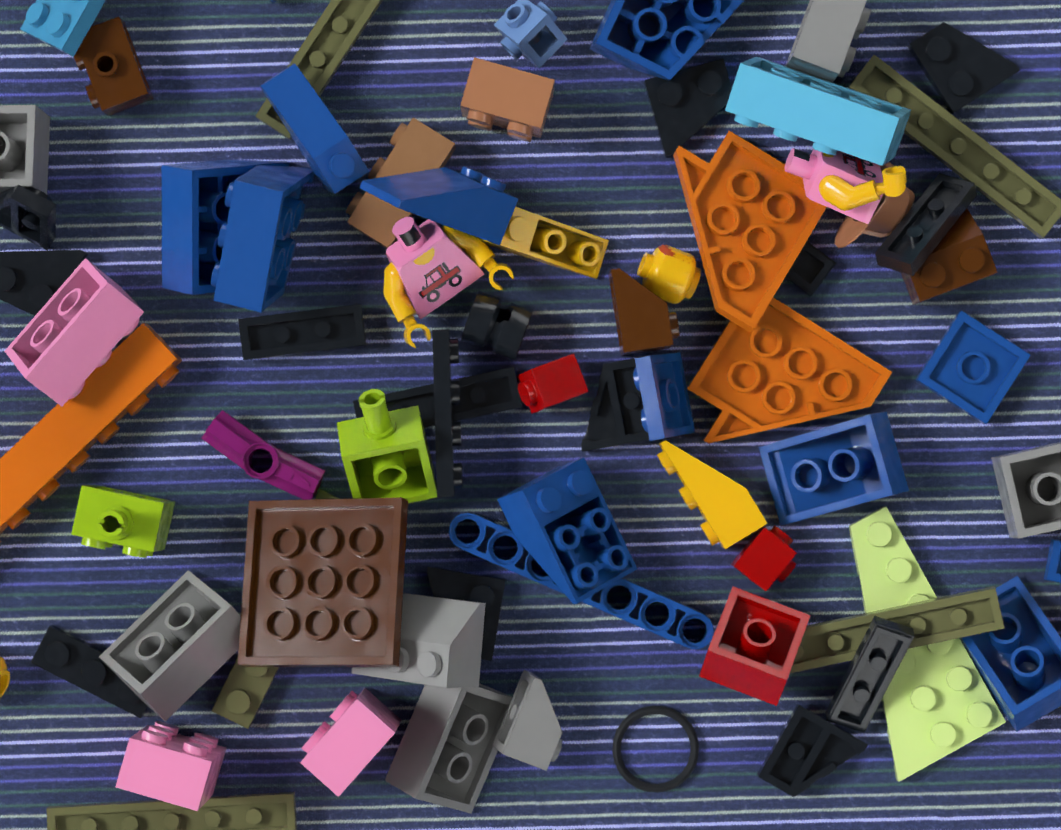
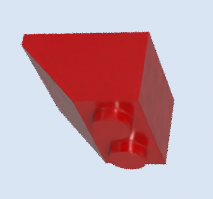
[699,586,811,706]

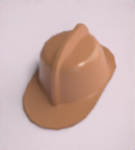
[834,162,915,248]

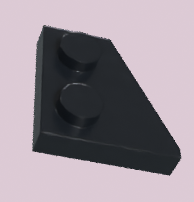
[907,22,1020,114]
[644,58,732,158]
[0,185,56,251]
[0,250,88,316]
[581,356,649,452]
[427,566,506,661]
[757,704,868,797]

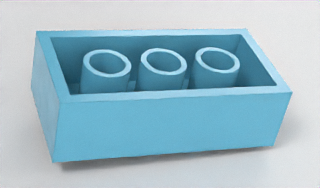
[725,57,911,166]

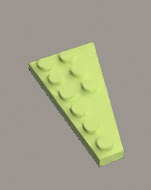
[849,506,1006,782]

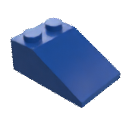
[360,166,518,246]
[758,411,909,526]
[960,575,1061,732]

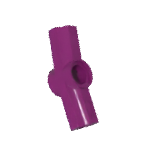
[201,410,326,500]

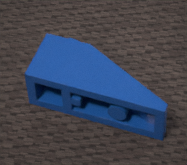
[260,64,369,194]

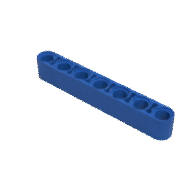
[449,512,714,650]

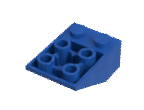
[497,457,637,604]

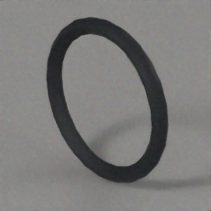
[612,706,699,792]

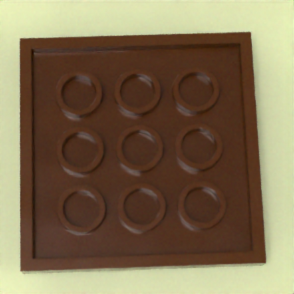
[237,497,408,667]

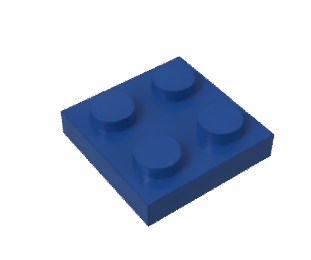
[915,311,1030,424]
[633,352,695,441]

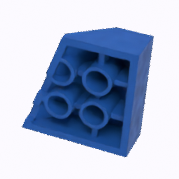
[589,0,745,80]
[161,160,290,295]
[211,165,315,312]

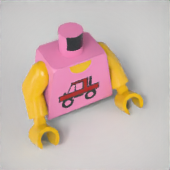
[784,148,907,224]
[383,217,514,348]

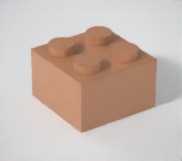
[460,57,555,142]

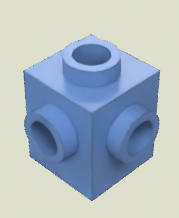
[494,0,568,68]

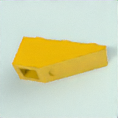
[481,207,609,279]
[657,440,768,549]

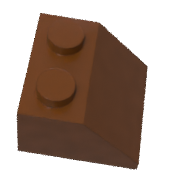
[887,209,998,305]
[609,268,680,356]

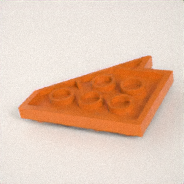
[673,131,827,333]
[687,297,892,444]

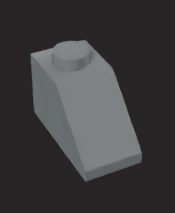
[492,670,563,771]

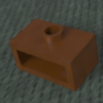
[74,16,154,116]

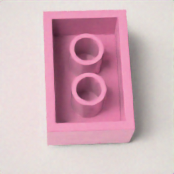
[4,258,144,406]
[300,688,402,797]
[115,721,226,811]

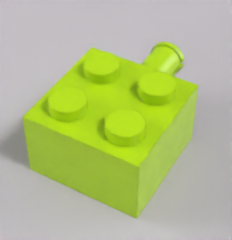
[337,389,437,503]
[71,484,175,558]

